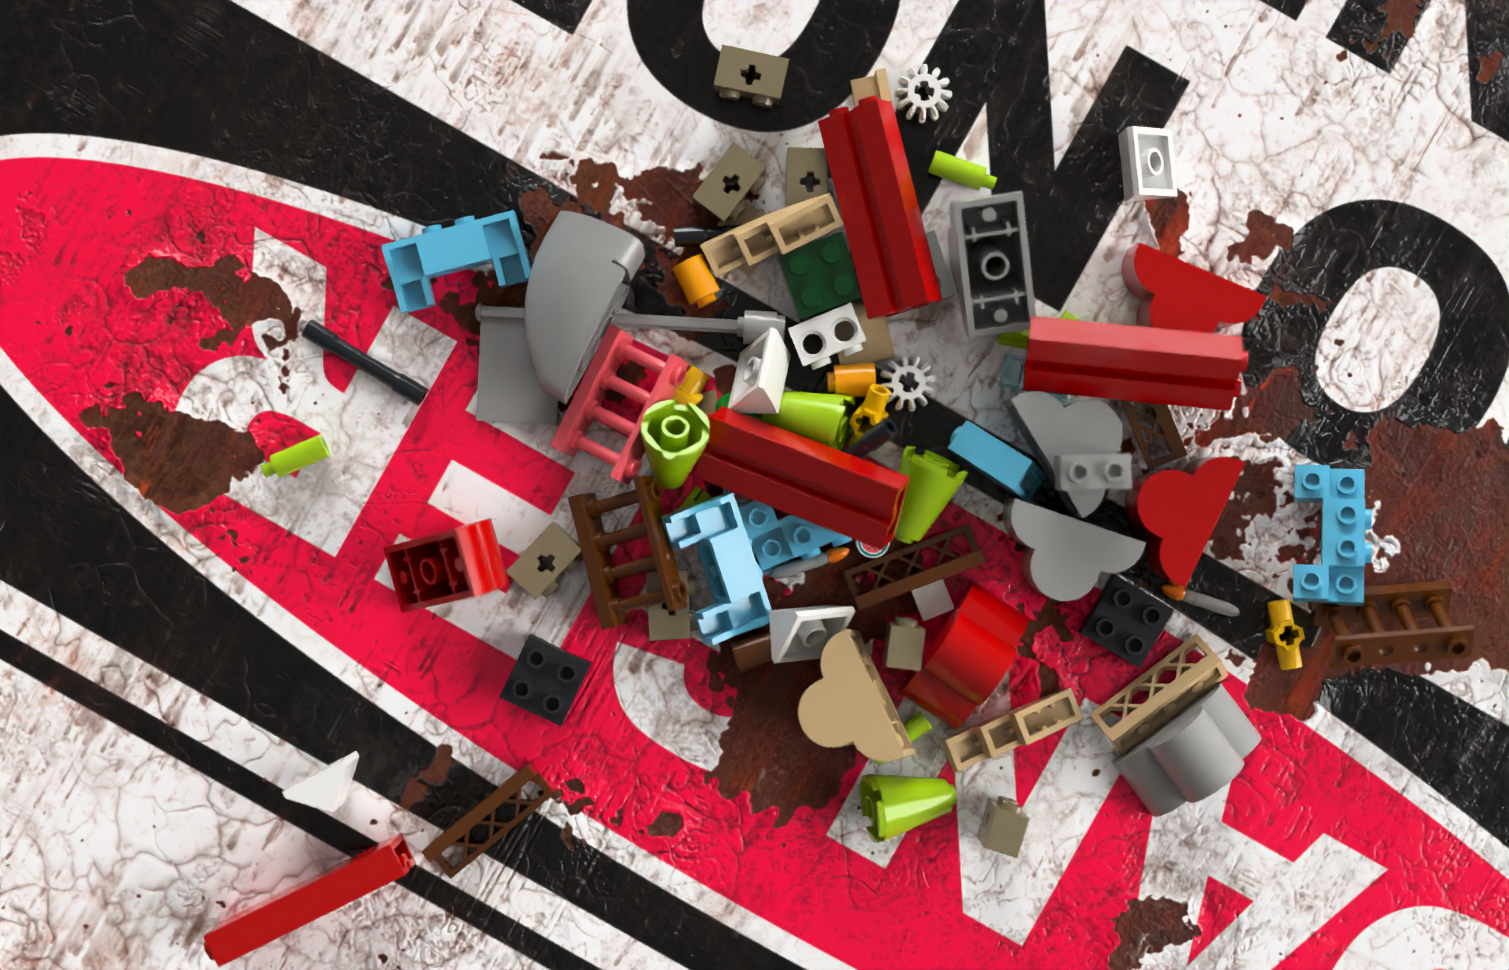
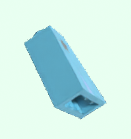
[948,420,1047,503]

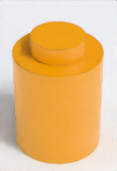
[672,254,720,308]
[827,362,876,397]

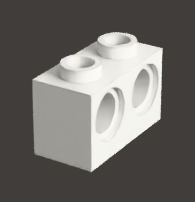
[788,303,867,370]

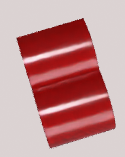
[1121,242,1267,333]
[1125,457,1246,588]
[383,518,509,613]
[898,580,1030,730]

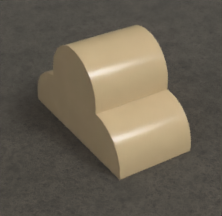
[798,629,916,762]

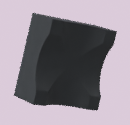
[1077,574,1174,668]
[500,634,592,726]

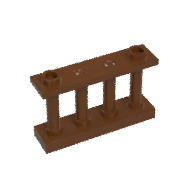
[568,475,688,630]
[1311,580,1475,668]

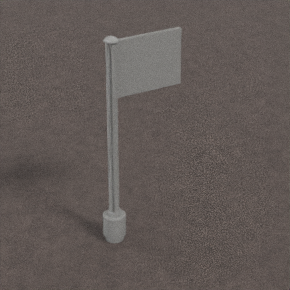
[475,302,786,425]

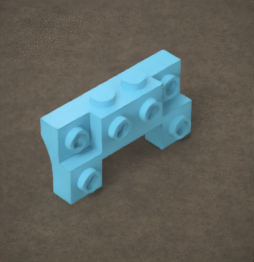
[381,210,532,314]
[738,458,863,571]
[1293,465,1372,606]
[661,493,772,645]

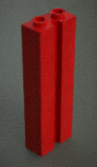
[818,96,943,320]
[1023,316,1248,411]
[695,406,910,550]
[203,833,416,968]

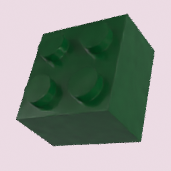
[777,232,863,322]

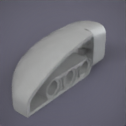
[525,210,645,404]

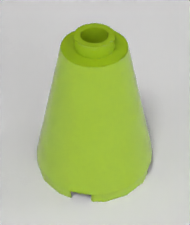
[761,391,856,451]
[640,400,710,490]
[894,446,968,544]
[860,774,957,843]

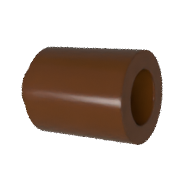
[730,629,774,674]

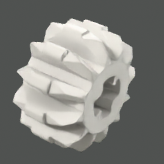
[894,64,952,124]
[880,354,936,412]

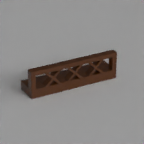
[1120,400,1188,470]
[843,524,986,610]
[421,761,555,879]

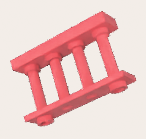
[550,324,689,485]

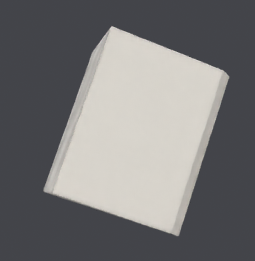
[1118,126,1178,202]
[728,327,791,414]
[769,605,855,664]
[282,751,359,812]

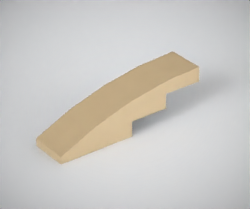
[700,193,843,277]
[941,688,1083,772]

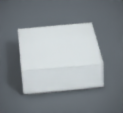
[911,579,955,621]

